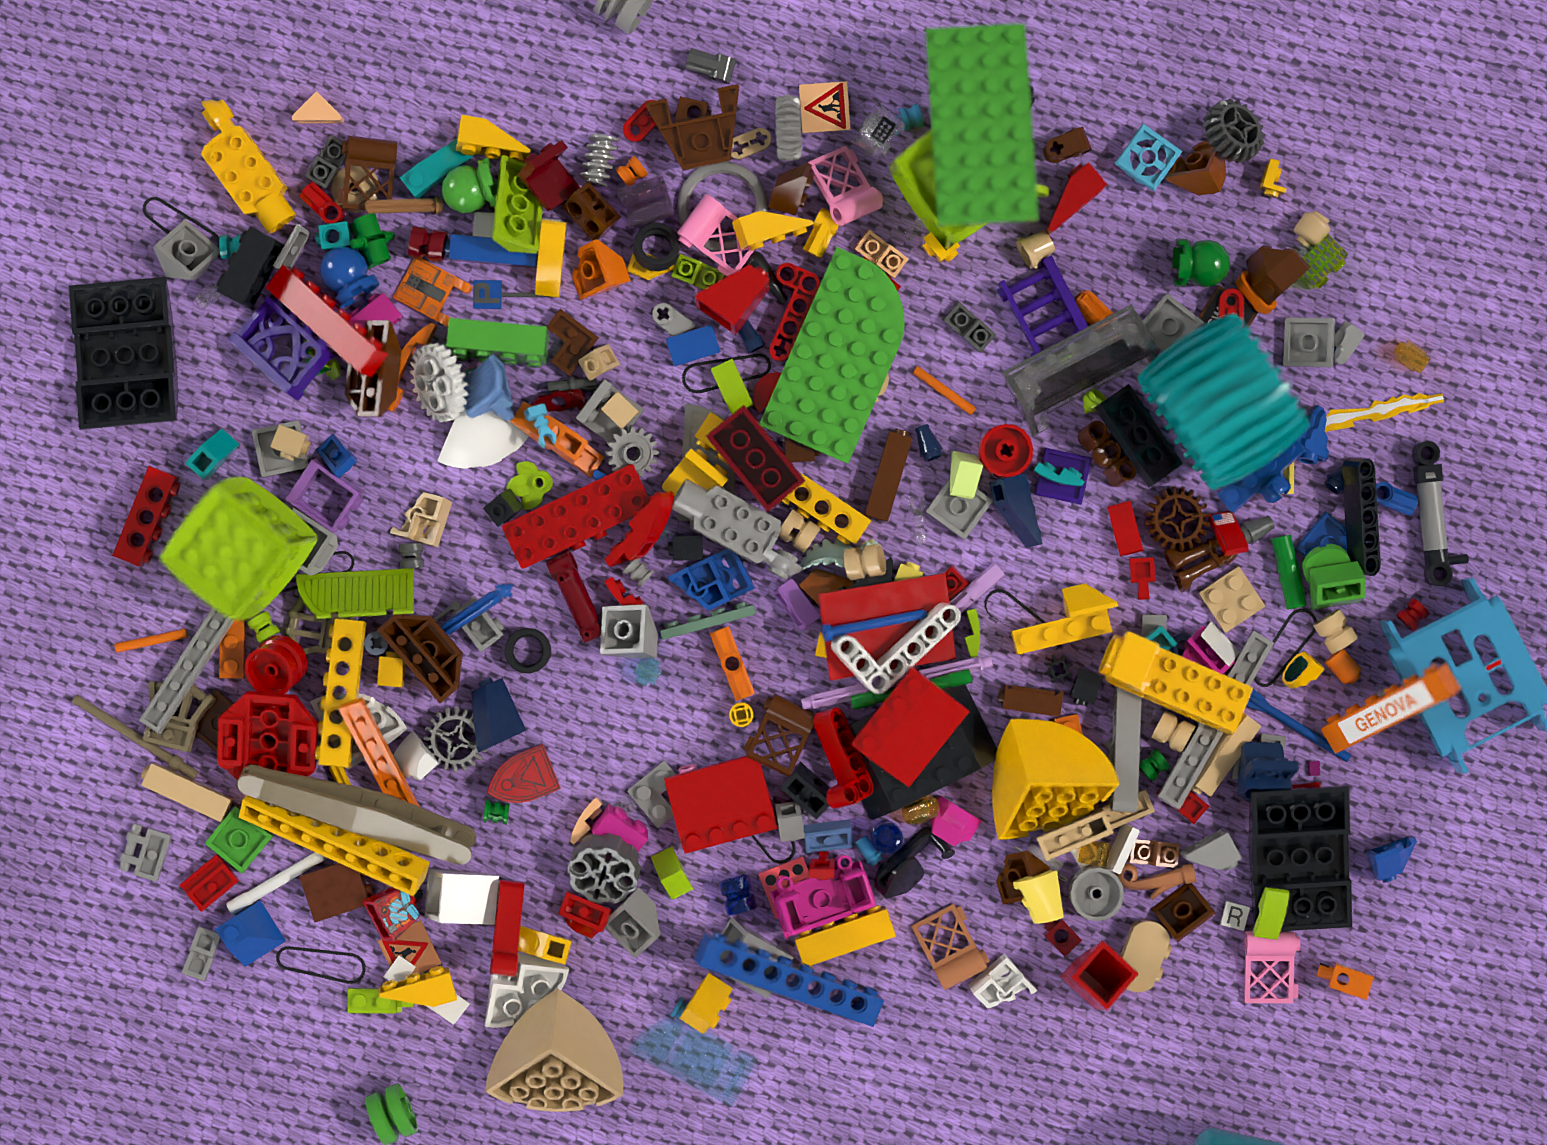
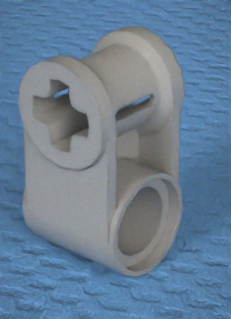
[652,303,698,337]

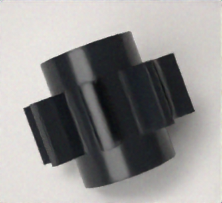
[1043,655,1073,684]

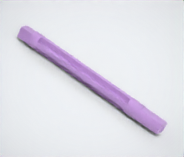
[872,562,1005,681]

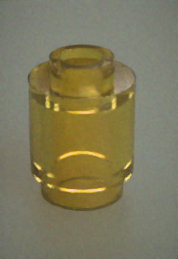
[1393,339,1431,374]
[902,795,940,825]

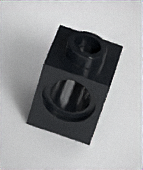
[483,489,525,527]
[668,535,703,561]
[1069,668,1103,707]

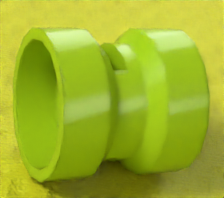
[247,611,280,644]

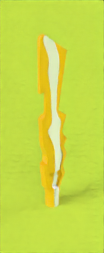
[1325,393,1444,432]

